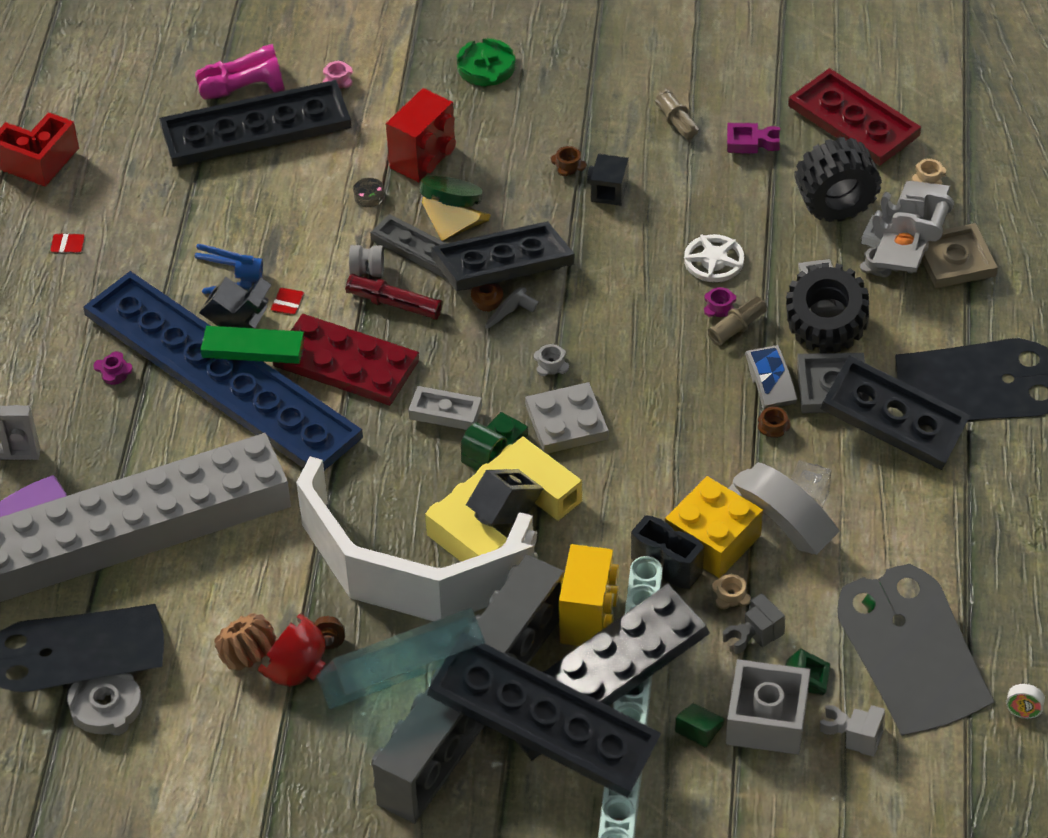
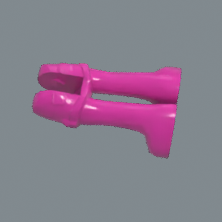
[195,44,285,99]

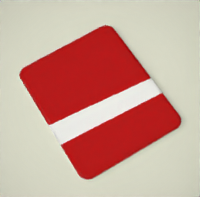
[50,234,85,252]
[271,288,304,314]

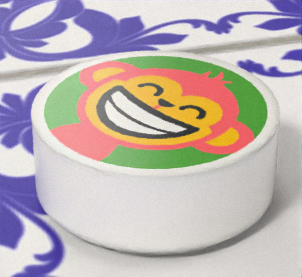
[1006,684,1045,719]

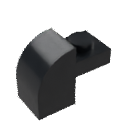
[199,277,271,329]

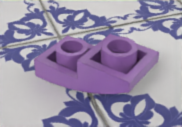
[0,475,67,517]

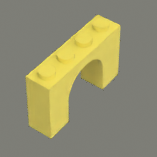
[425,437,582,562]

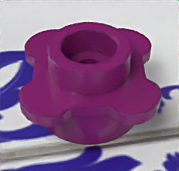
[704,287,736,317]
[93,351,133,385]

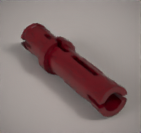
[345,273,443,320]

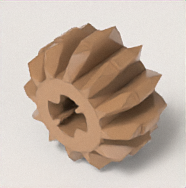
[214,613,276,671]

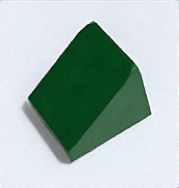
[785,649,831,695]
[675,703,725,748]

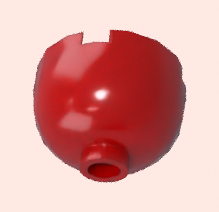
[258,613,326,687]

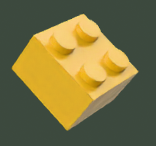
[665,476,763,578]
[559,544,619,646]

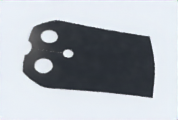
[895,338,1048,425]
[0,604,164,692]

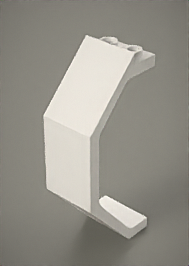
[296,457,538,624]

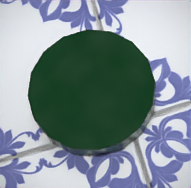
[419,176,482,207]

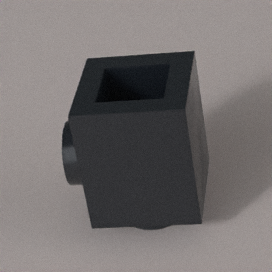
[587,154,629,206]

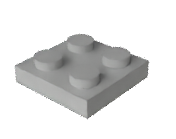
[525,382,609,454]

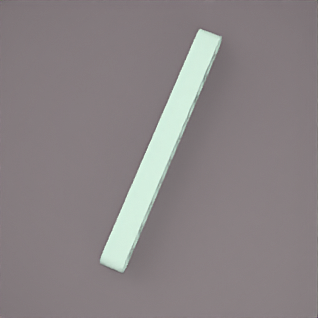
[598,556,662,838]

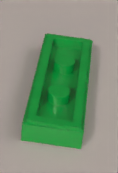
[201,326,304,364]

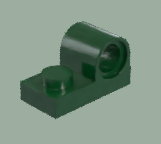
[461,412,528,471]

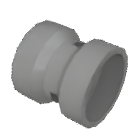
[349,245,384,277]

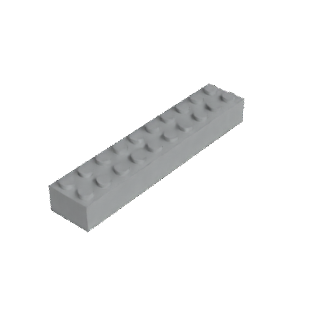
[0,433,291,602]

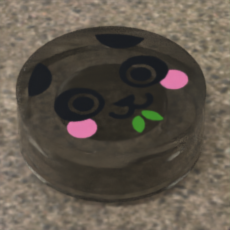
[353,178,385,207]

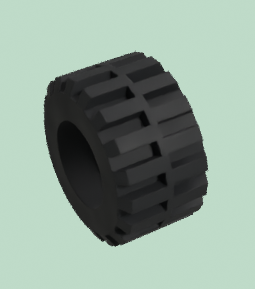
[794,137,882,222]
[786,263,869,353]

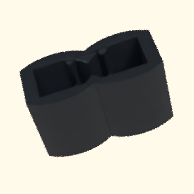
[631,516,704,589]

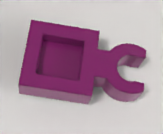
[727,123,780,154]

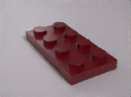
[788,68,921,166]
[273,313,419,406]

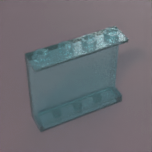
[317,607,485,710]

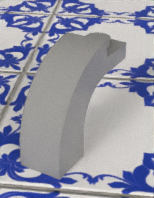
[728,462,840,555]

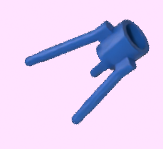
[195,244,263,294]

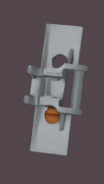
[872,181,954,274]

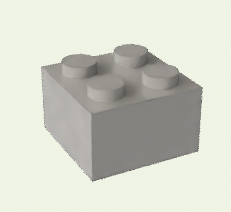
[726,659,810,755]

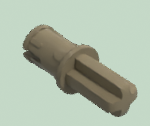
[655,90,698,140]
[708,296,767,346]

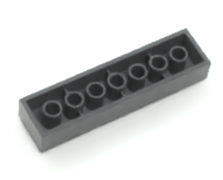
[371,554,564,824]

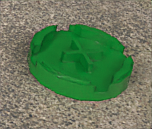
[456,38,516,86]

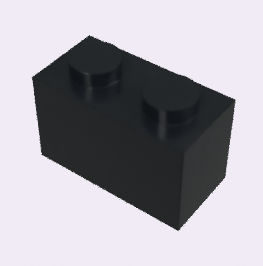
[466,469,544,526]

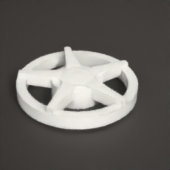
[684,235,744,282]

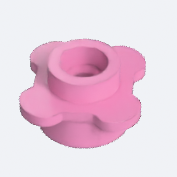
[323,61,353,88]

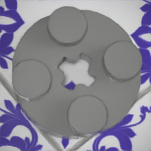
[68,673,142,735]

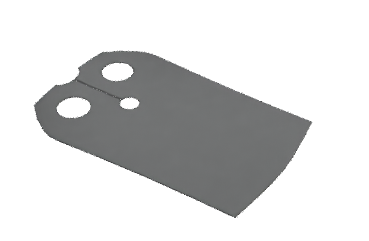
[837,564,994,735]

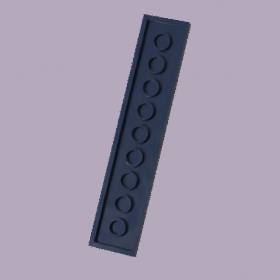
[83,271,363,471]

